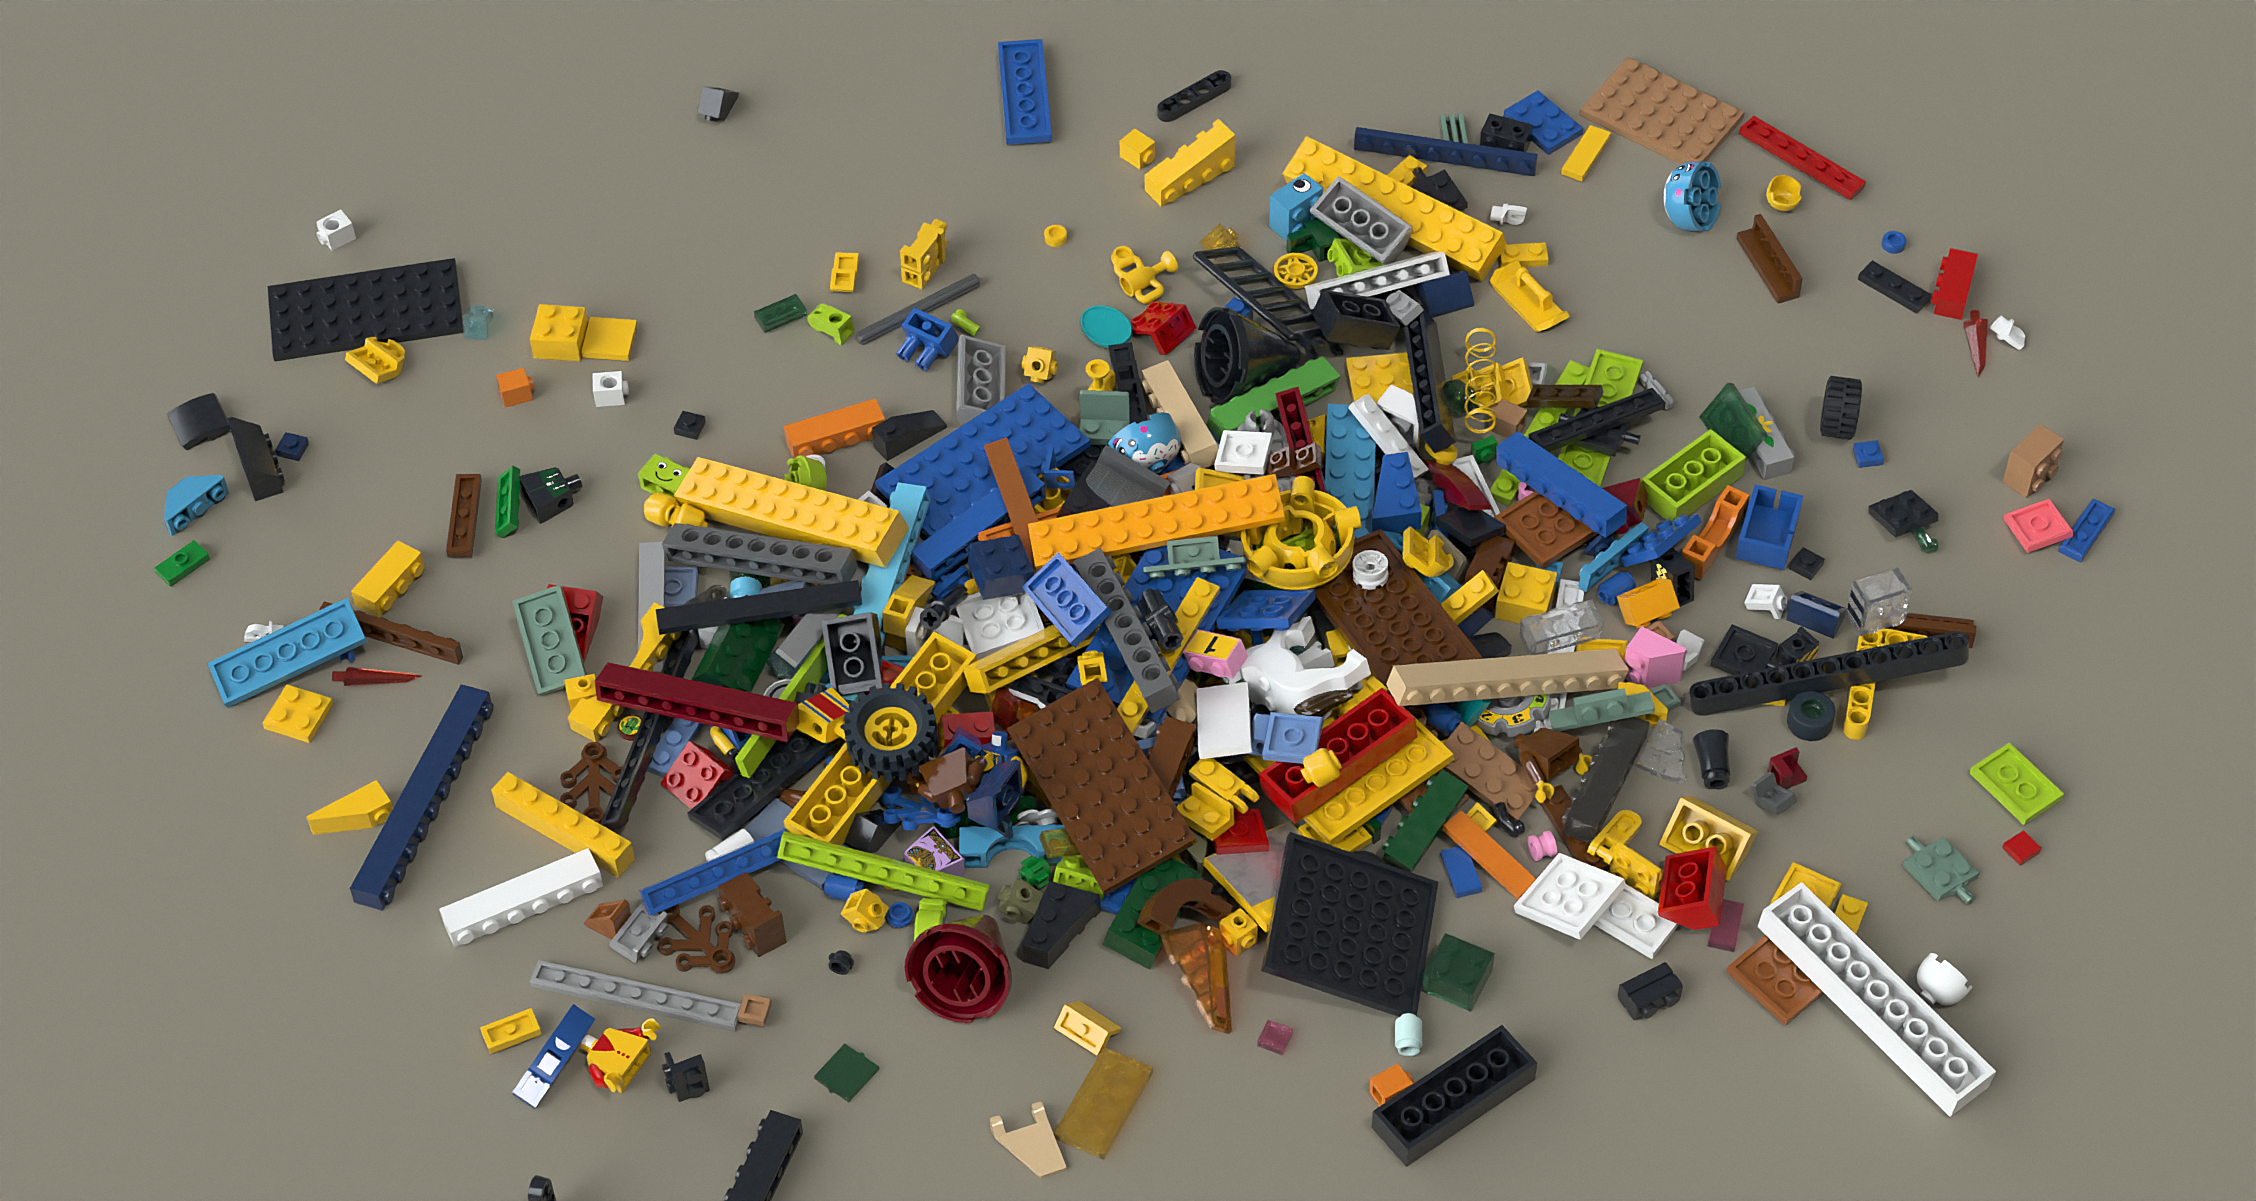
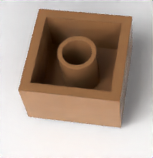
[2002,424,2064,498]

